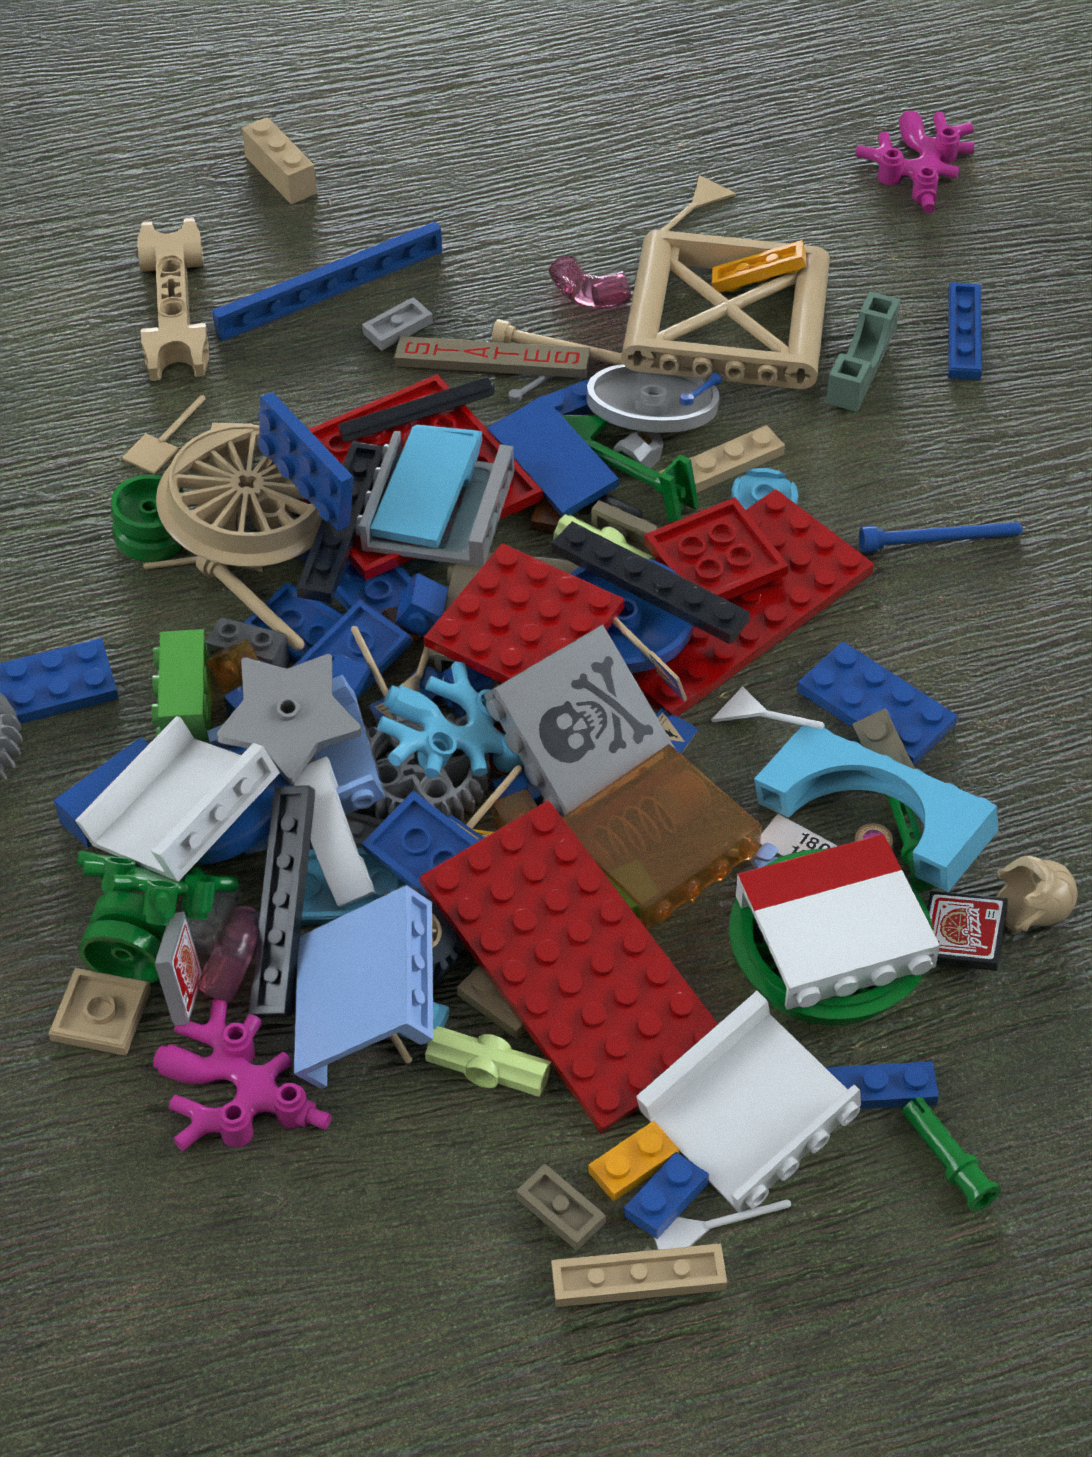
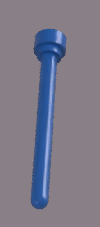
[859,522,1023,554]

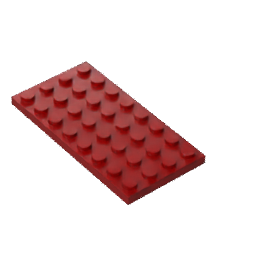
[631,489,874,717]
[419,800,718,1133]

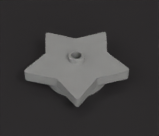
[217,654,361,785]

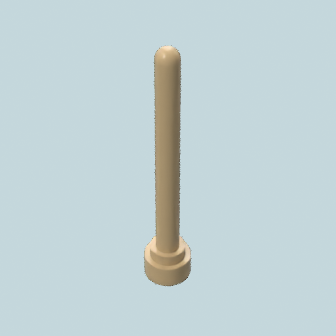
[491,319,623,365]
[196,556,304,651]

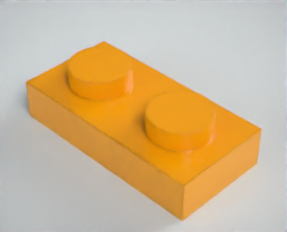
[588,1121,679,1202]

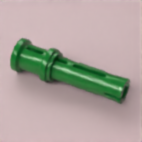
[887,795,936,891]
[902,1097,1001,1212]

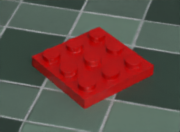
[644,497,789,600]

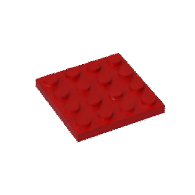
[424,543,624,683]

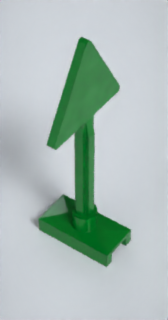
[561,415,699,523]

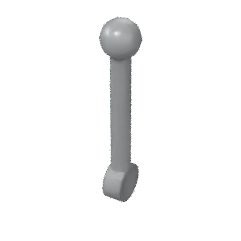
[509,375,553,402]

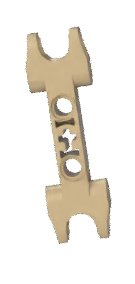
[138,217,209,381]

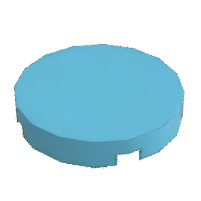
[730,468,798,510]

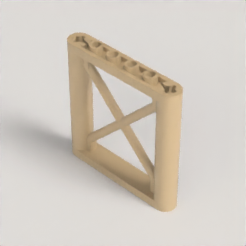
[621,230,830,389]

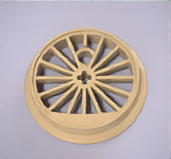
[156,424,323,567]

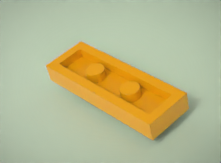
[712,240,806,293]

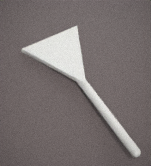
[711,686,825,729]
[654,1200,791,1250]

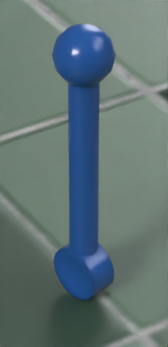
[680,373,722,406]

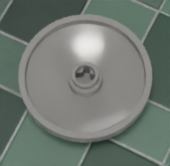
[587,364,719,433]

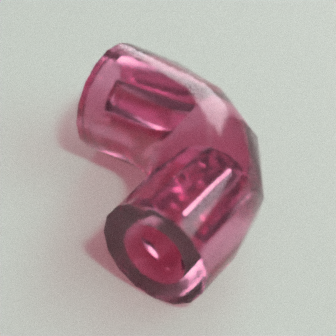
[549,255,631,308]
[197,906,260,1002]

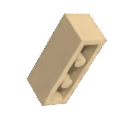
[242,117,317,204]

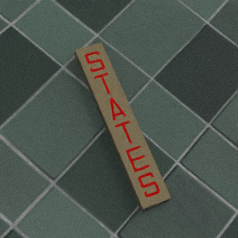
[394,336,591,378]

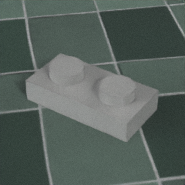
[362,297,433,351]

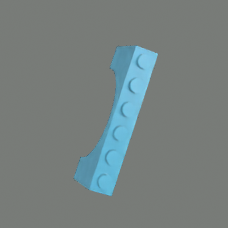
[754,725,998,892]

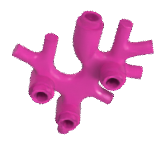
[855,110,974,213]
[153,999,332,1151]

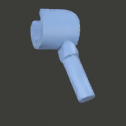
[724,843,778,869]

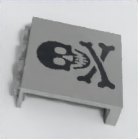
[483,625,677,821]

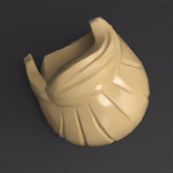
[996,856,1078,934]

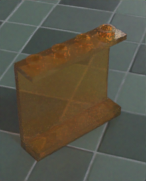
[562,744,762,929]

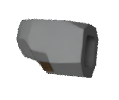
[613,430,664,468]

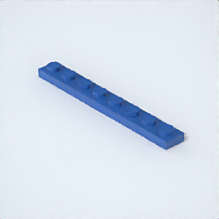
[212,222,442,342]

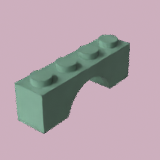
[826,291,901,412]

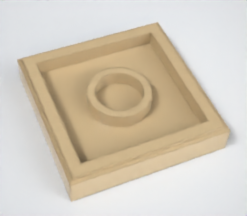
[48,968,152,1056]

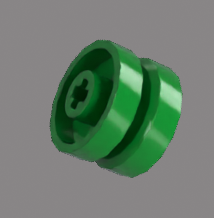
[111,475,184,562]
[78,891,166,984]

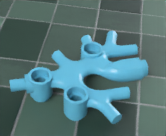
[377,662,525,778]

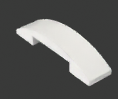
[294,756,375,908]

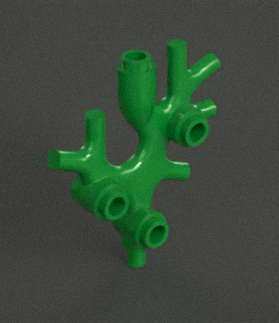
[77,851,238,926]

